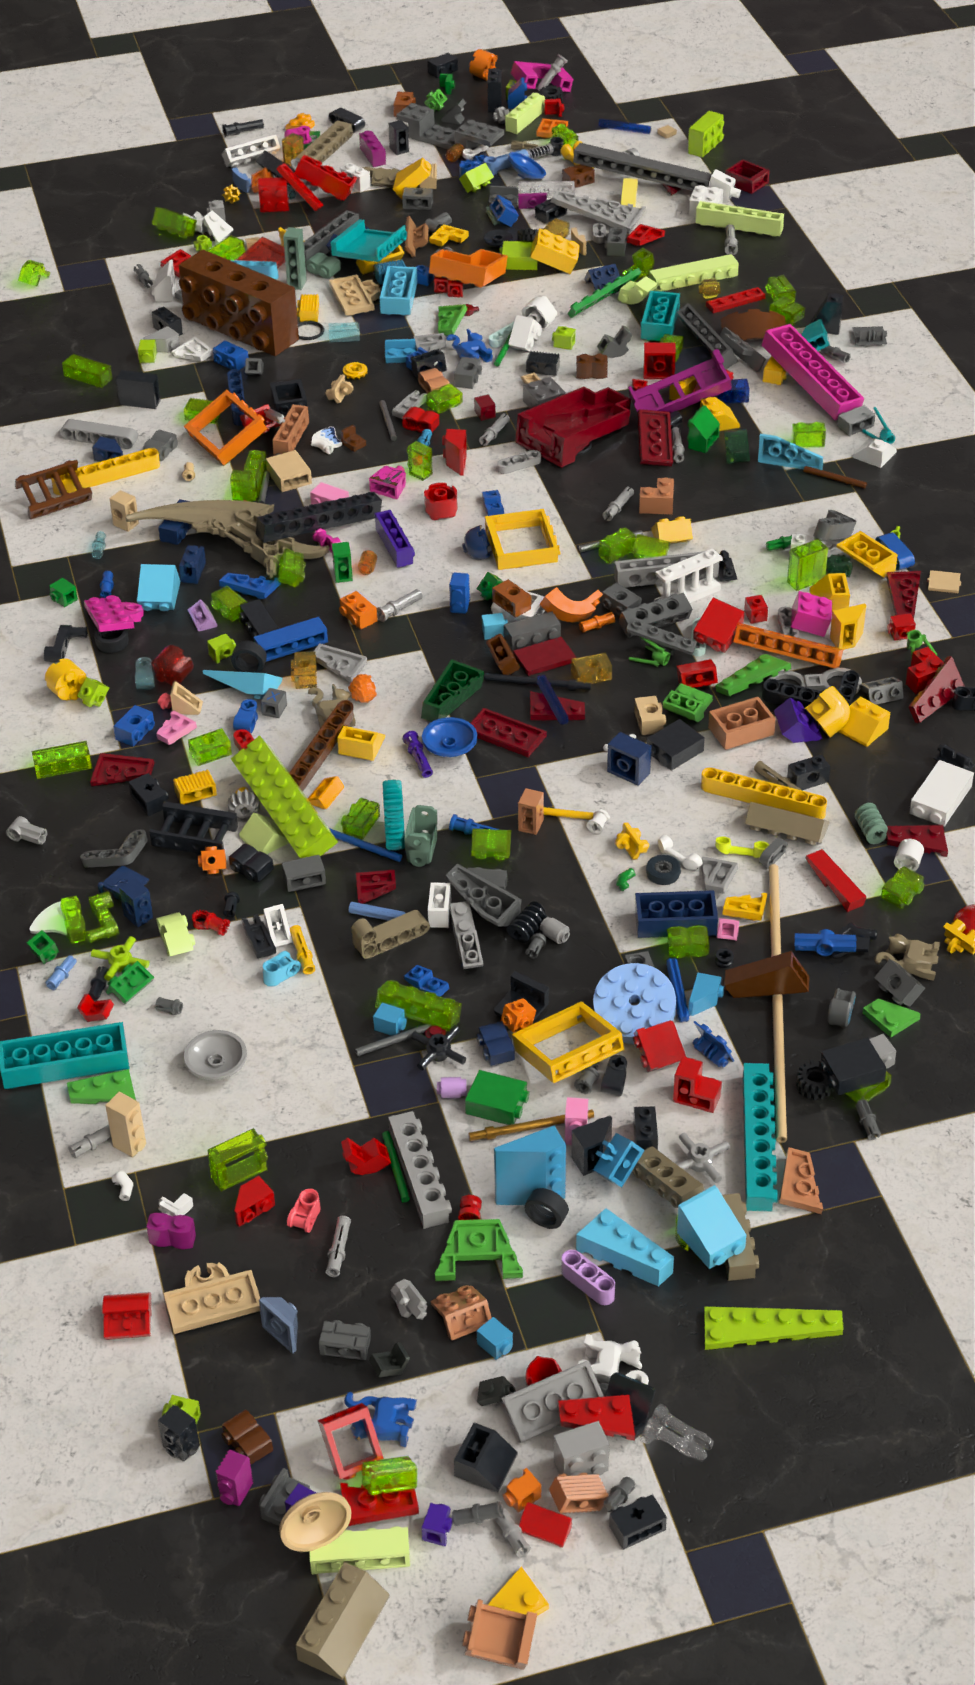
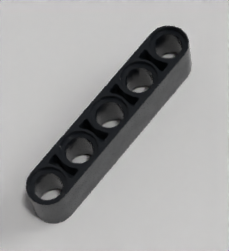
[256,150,295,186]

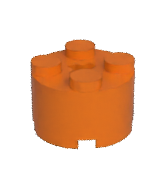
[469,49,497,81]

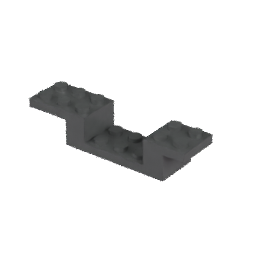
[396,103,504,154]

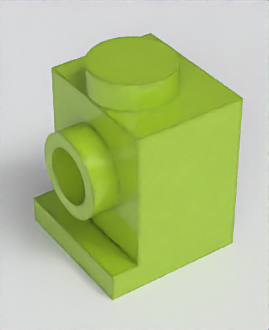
[207,634,236,664]

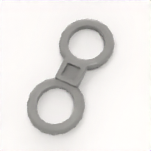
[768,667,862,694]

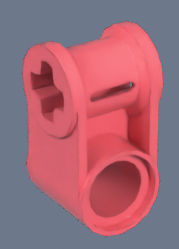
[287,1189,321,1233]

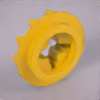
[343,362,367,380]

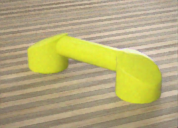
[715,836,769,858]

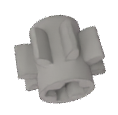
[493,107,509,124]

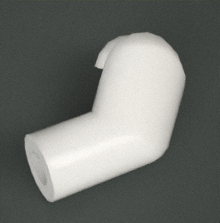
[112,1171,133,1201]

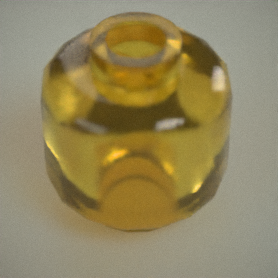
[699,279,720,299]

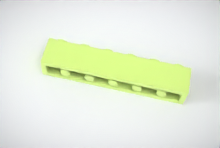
[696,201,784,236]
[649,254,739,292]

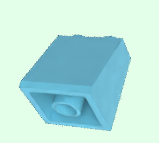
[137,564,180,611]
[677,1185,746,1269]

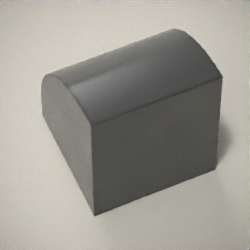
[245,358,264,375]

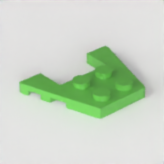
[435,1219,523,1281]

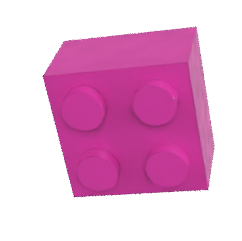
[791,591,832,637]

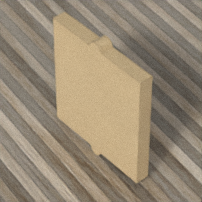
[927,570,961,593]

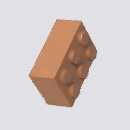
[708,696,776,750]

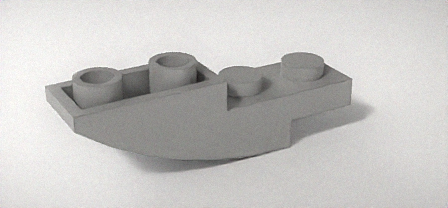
[450,901,483,969]

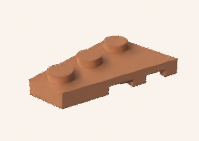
[779,1147,823,1214]

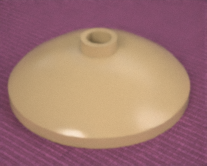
[279,1492,351,1552]

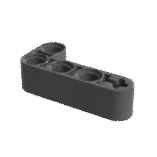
[813,510,857,541]

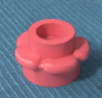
[158,693,172,710]

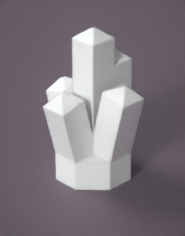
[181,211,208,234]

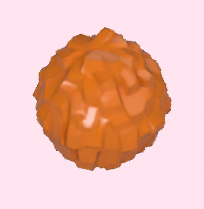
[348,674,377,703]

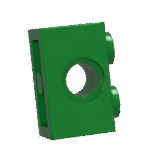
[332,542,353,583]

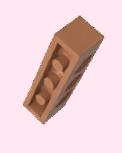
[272,404,309,456]

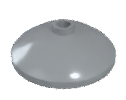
[184,1030,247,1080]

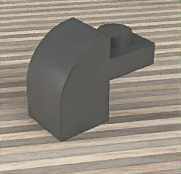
[597,325,633,358]

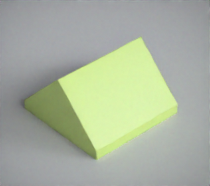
[239,812,289,854]

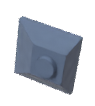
[259,1297,298,1354]

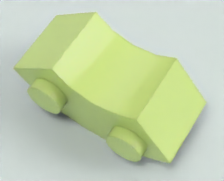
[617,276,658,304]
[156,912,195,956]

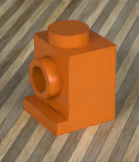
[503,1468,541,1513]

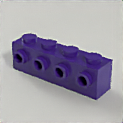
[375,509,415,568]

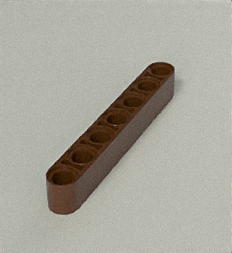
[289,700,354,792]

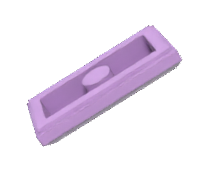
[188,600,218,631]

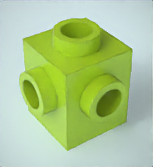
[77,677,109,707]

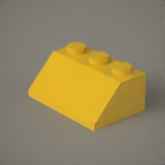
[836,531,898,578]

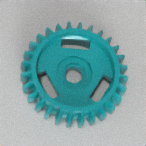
[382,779,405,850]

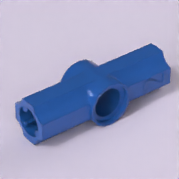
[794,929,857,956]

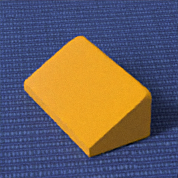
[308,776,344,809]

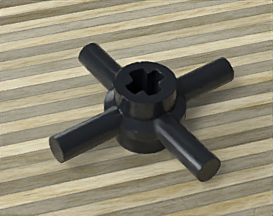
[411,1025,467,1071]

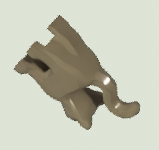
[308,684,356,728]
[874,934,940,981]

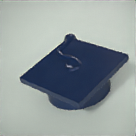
[98,866,149,900]

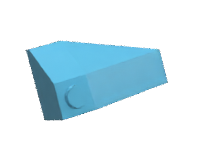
[203,670,283,700]

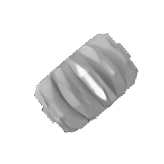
[228,789,260,821]

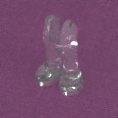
[640,1404,714,1462]

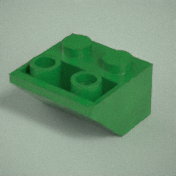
[687,405,720,453]

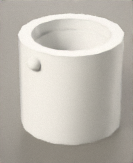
[894,839,924,873]

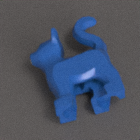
[446,329,493,363]
[344,1392,417,1447]

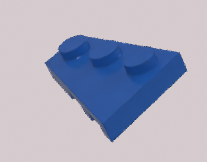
[219,573,281,599]

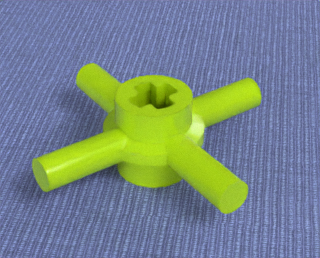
[91,936,149,981]

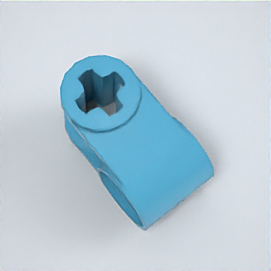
[263,951,301,987]

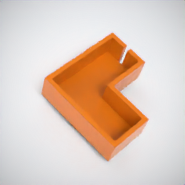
[429,249,508,287]

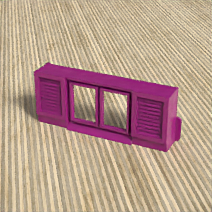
[628,349,731,414]

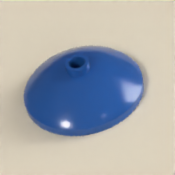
[508,152,546,179]
[422,717,477,757]

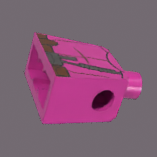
[369,466,406,499]

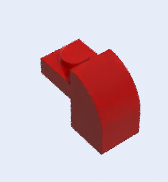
[341,1138,391,1175]

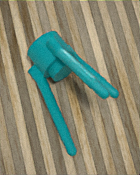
[862,407,896,444]

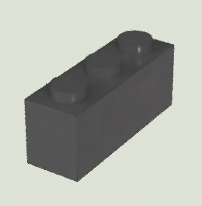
[504,611,561,650]

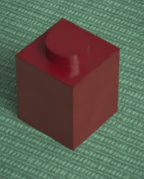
[474,394,496,421]

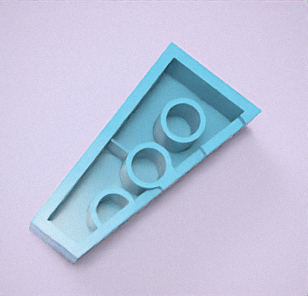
[576,1208,674,1287]

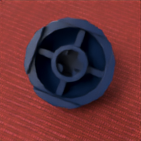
[462,525,492,560]

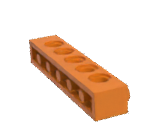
[734,624,844,668]

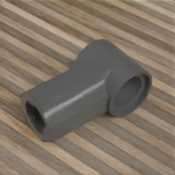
[425,212,452,234]

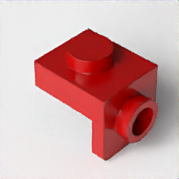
[544,99,564,117]
[77,994,114,1022]

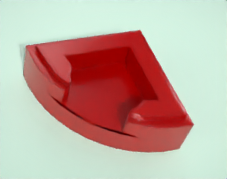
[632,379,648,391]

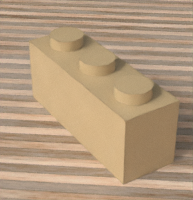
[105,1092,146,1158]

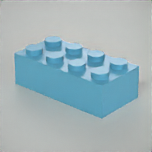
[380,266,417,316]

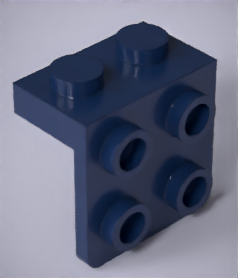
[584,264,620,294]

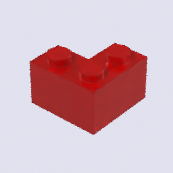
[906,646,944,694]
[673,1056,722,1113]

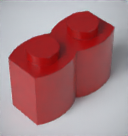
[402,407,439,433]

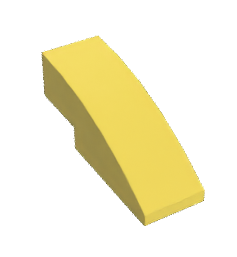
[621,178,638,207]

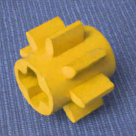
[222,185,241,204]

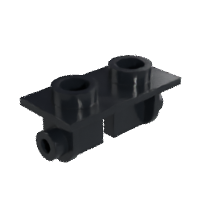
[719,550,737,581]
[933,744,975,771]

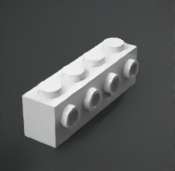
[222,135,280,168]

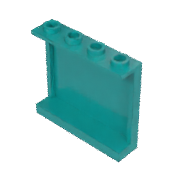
[331,219,407,262]

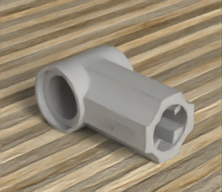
[6,816,47,845]

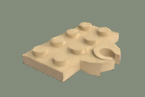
[329,275,381,315]
[163,1263,260,1334]

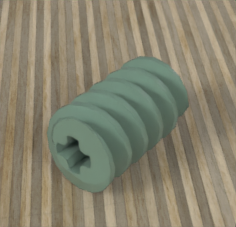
[854,803,888,844]

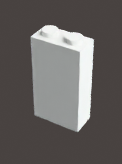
[909,760,974,827]

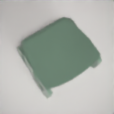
[405,805,438,867]

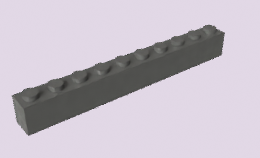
[573,143,712,191]

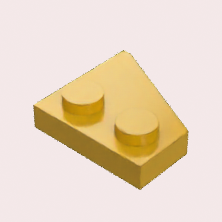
[722,893,768,921]

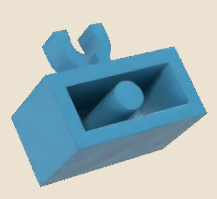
[593,1133,645,1187]

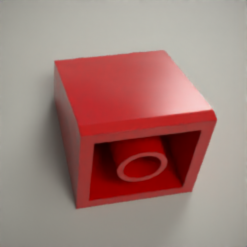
[693,597,745,653]

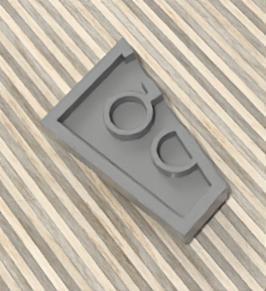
[312,643,367,683]

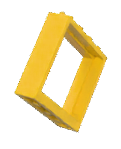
[485,509,560,570]
[512,1001,624,1083]

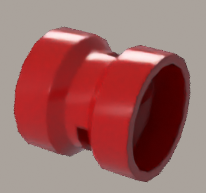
[458,1195,482,1220]

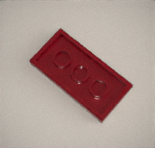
[638,409,673,466]
[470,708,547,757]

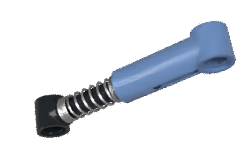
[484,137,564,175]

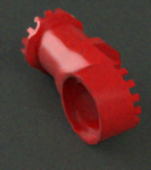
[192,910,230,936]

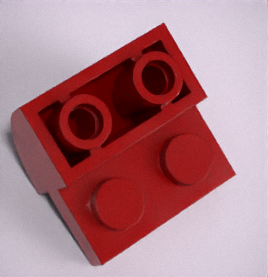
[102,1292,152,1340]

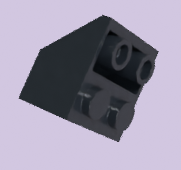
[571,1115,612,1176]
[454,1422,518,1493]

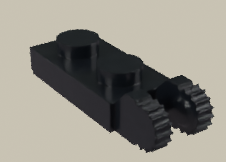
[241,914,276,959]

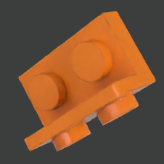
[252,167,274,193]

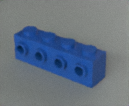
[254,617,328,662]

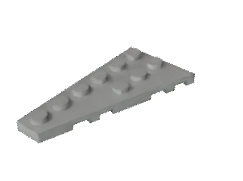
[551,190,646,233]

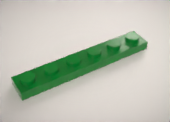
[567,268,642,318]

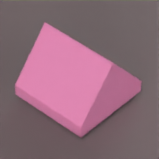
[717,918,739,941]

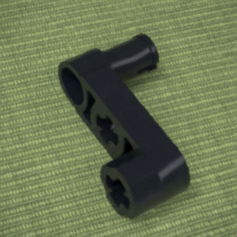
[44,625,88,662]

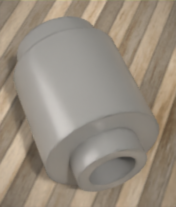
[540,917,570,944]

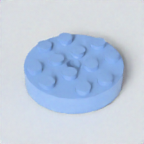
[593,963,676,1044]

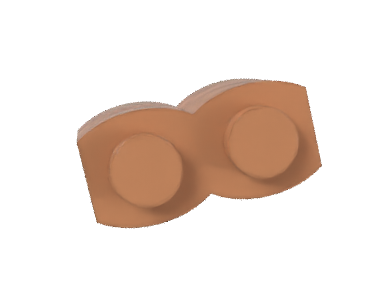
[418,368,450,398]

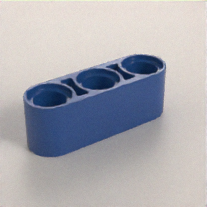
[875,532,915,570]

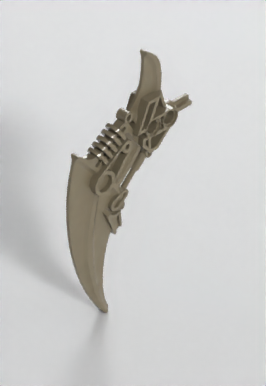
[126,500,329,578]

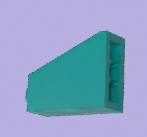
[801,319,830,351]

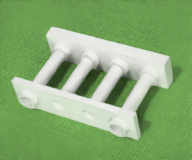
[654,548,723,610]

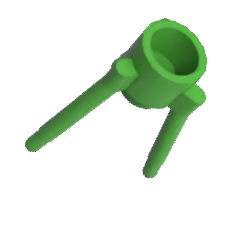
[907,630,937,660]
[629,636,670,667]

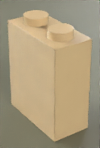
[266,450,312,492]

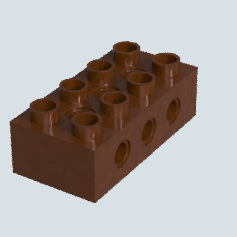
[178,249,299,356]

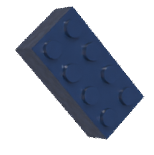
[635,890,718,938]

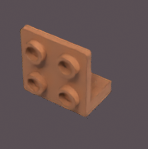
[431,1285,492,1340]

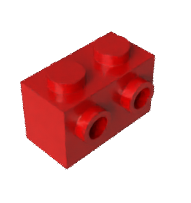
[676,659,718,688]

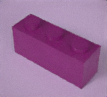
[359,131,386,167]

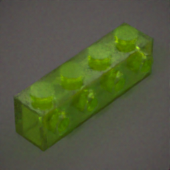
[375,980,462,1031]

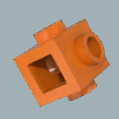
[198,846,227,874]
[501,998,536,1033]

